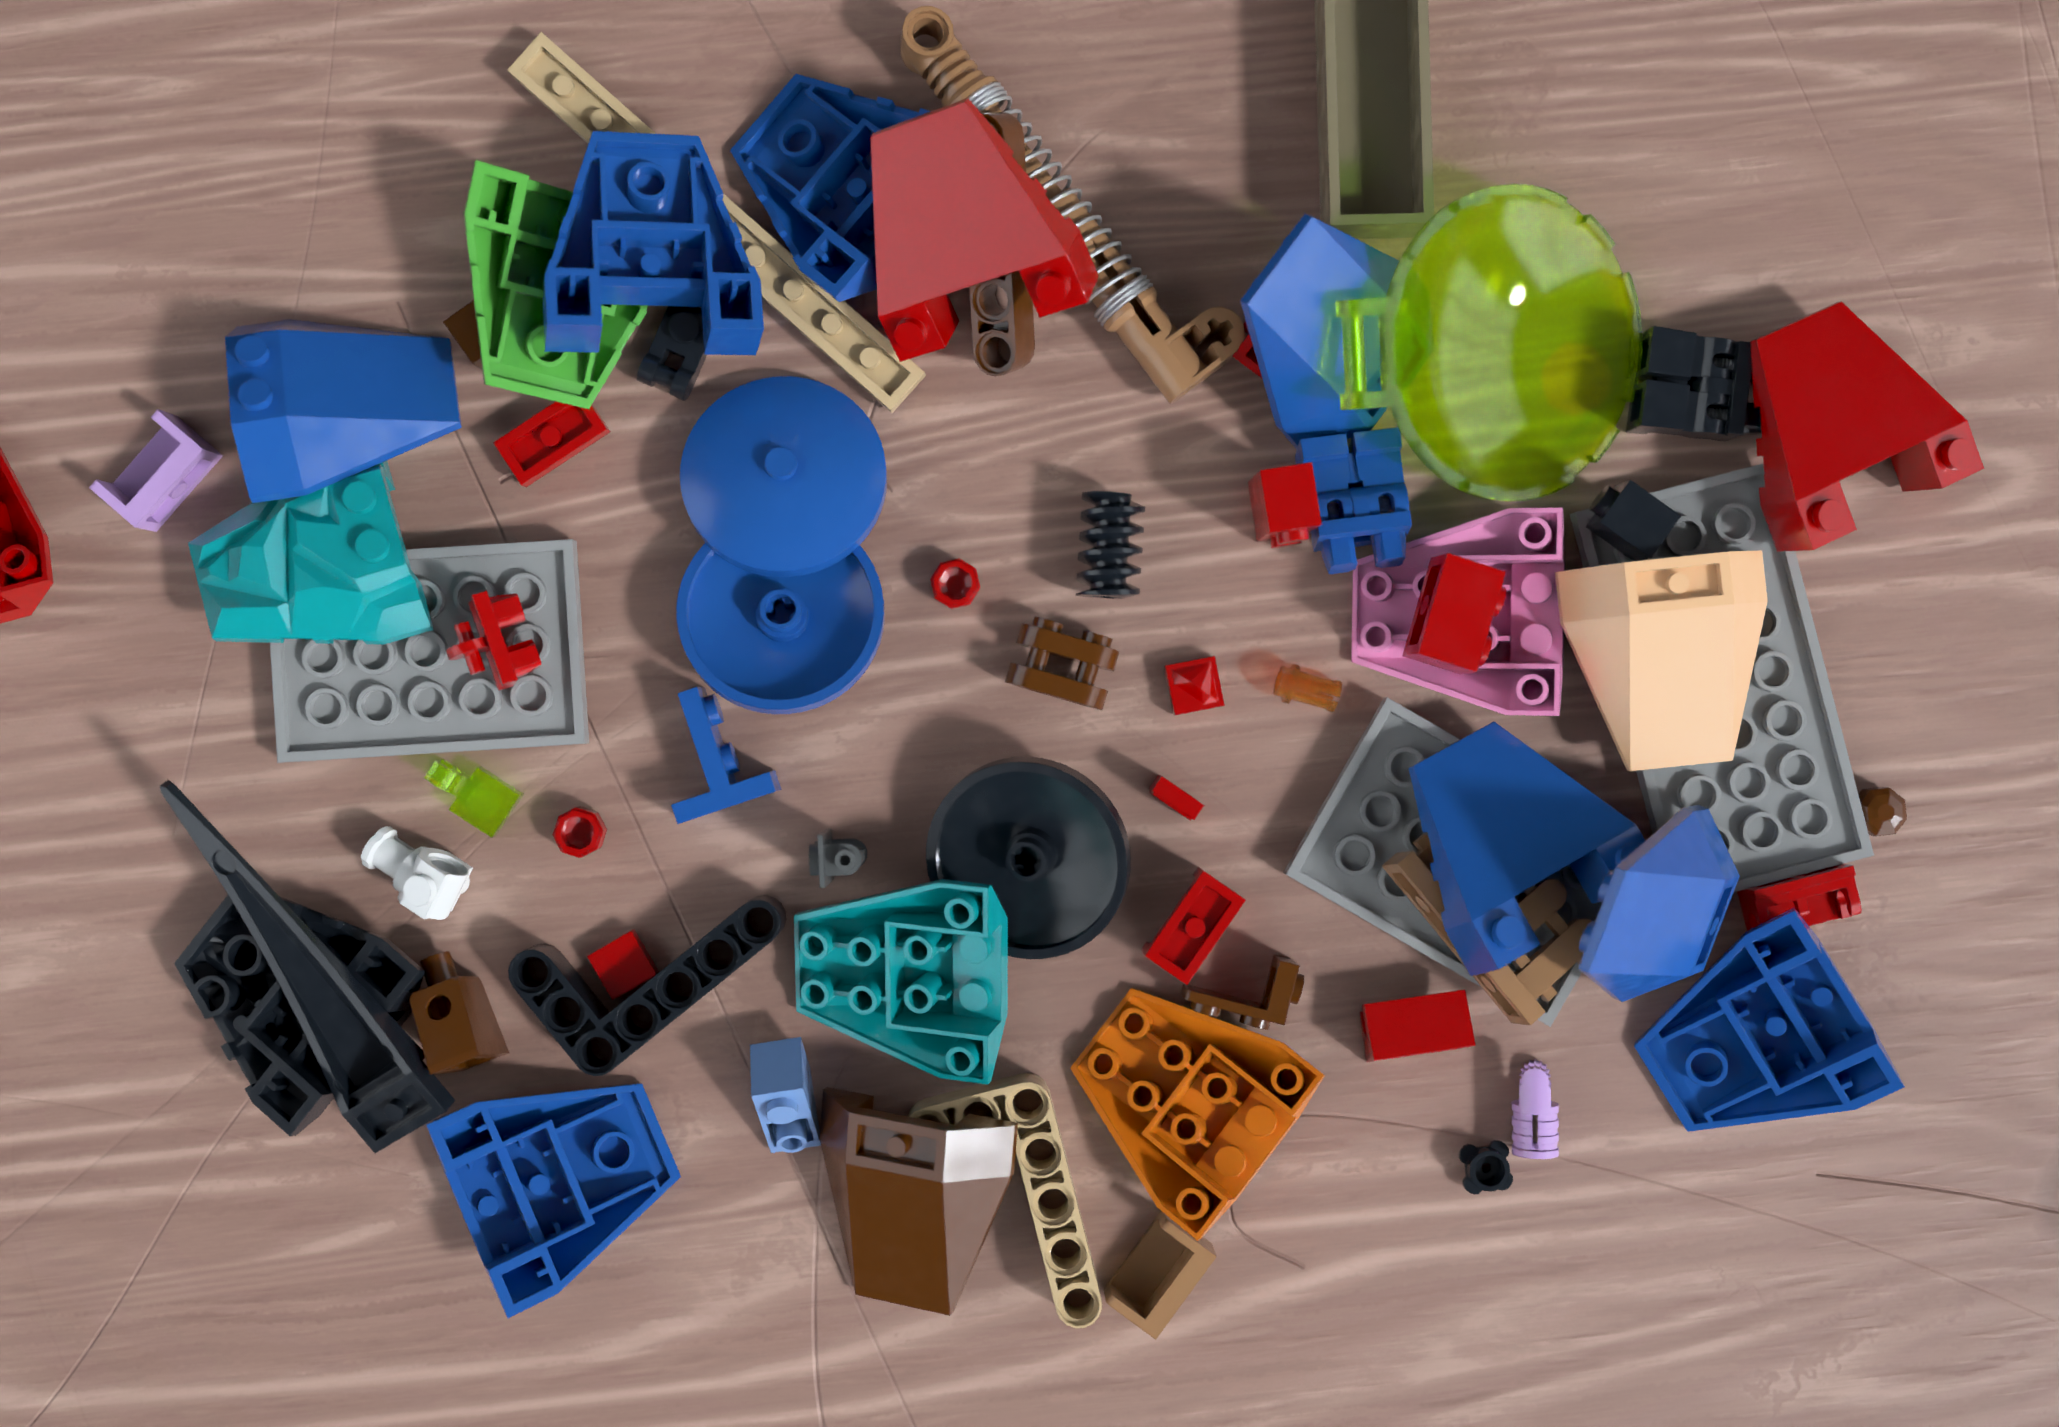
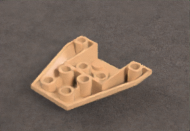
[1555,550,1768,771]

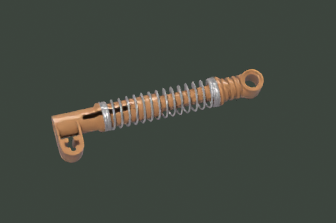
[900,6,1245,404]

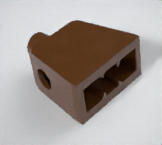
[409,951,509,1075]

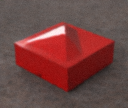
[1164,656,1225,715]

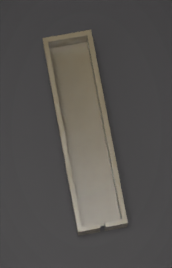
[1314,0,1434,239]

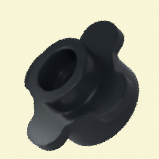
[1458,1140,1513,1195]

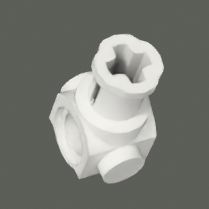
[361,826,473,920]

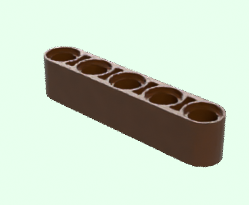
[969,112,1035,377]

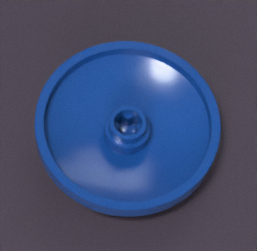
[680,376,887,577]
[676,543,885,714]

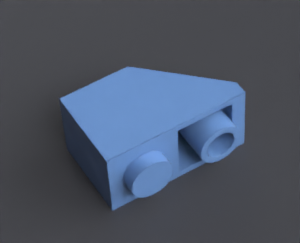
[750,1037,821,1153]

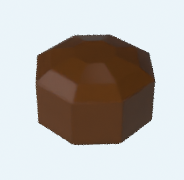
[1858,787,1907,836]

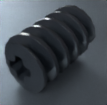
[1075,491,1145,599]

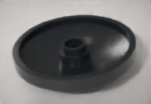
[926,756,1131,959]

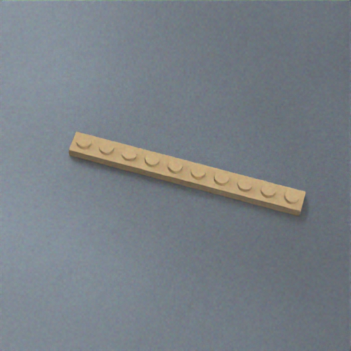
[508,32,926,413]

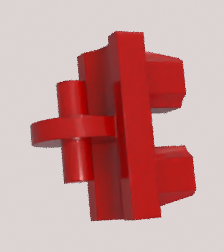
[446,591,541,691]

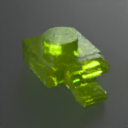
[424,759,524,838]

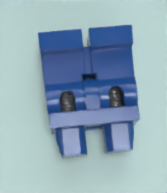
[1295,427,1412,574]

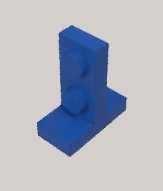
[671,687,781,824]

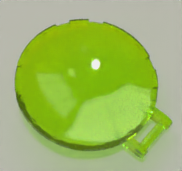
[1336,184,1643,501]

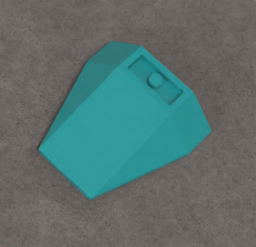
[794,879,1008,1085]

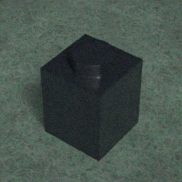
[1586,480,1681,561]

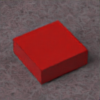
[1149,774,1204,821]
[587,929,659,1000]

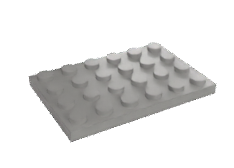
[270,539,589,763]
[1283,697,1602,1027]

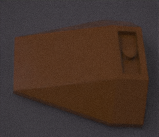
[820,1087,1018,1316]

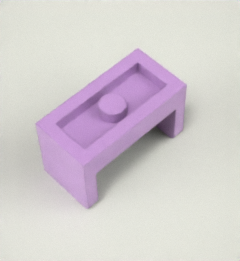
[89,409,223,532]

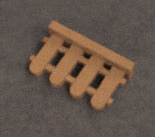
[1382,834,1592,1025]

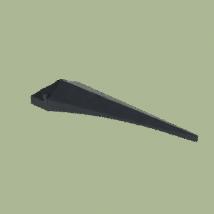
[160,780,455,1153]

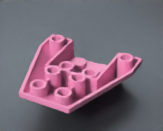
[1351,507,1565,716]

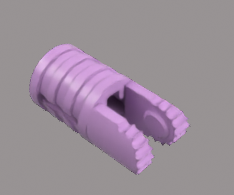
[1512,1059,1559,1159]

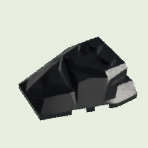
[174,895,425,1136]

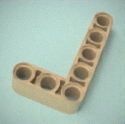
[908,1073,1102,1328]

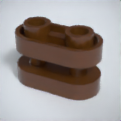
[1005,616,1119,711]

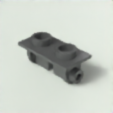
[809,829,868,888]

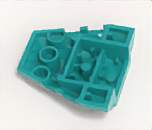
[188,460,434,645]

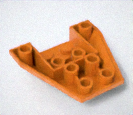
[1070,988,1325,1241]

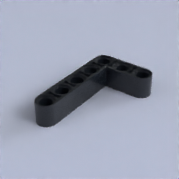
[508,895,787,1076]

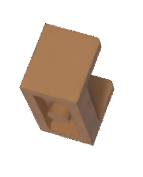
[1104,1211,1217,1340]

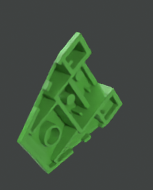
[464,160,648,409]

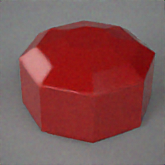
[930,558,981,609]
[552,806,607,858]

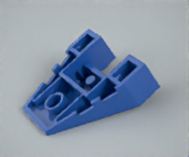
[543,131,764,356]
[1409,722,1645,976]

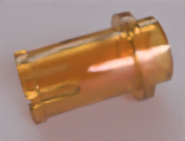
[1273,664,1342,712]

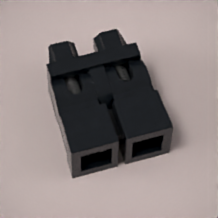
[1626,326,1762,442]

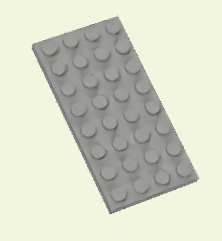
[1570,464,1874,892]

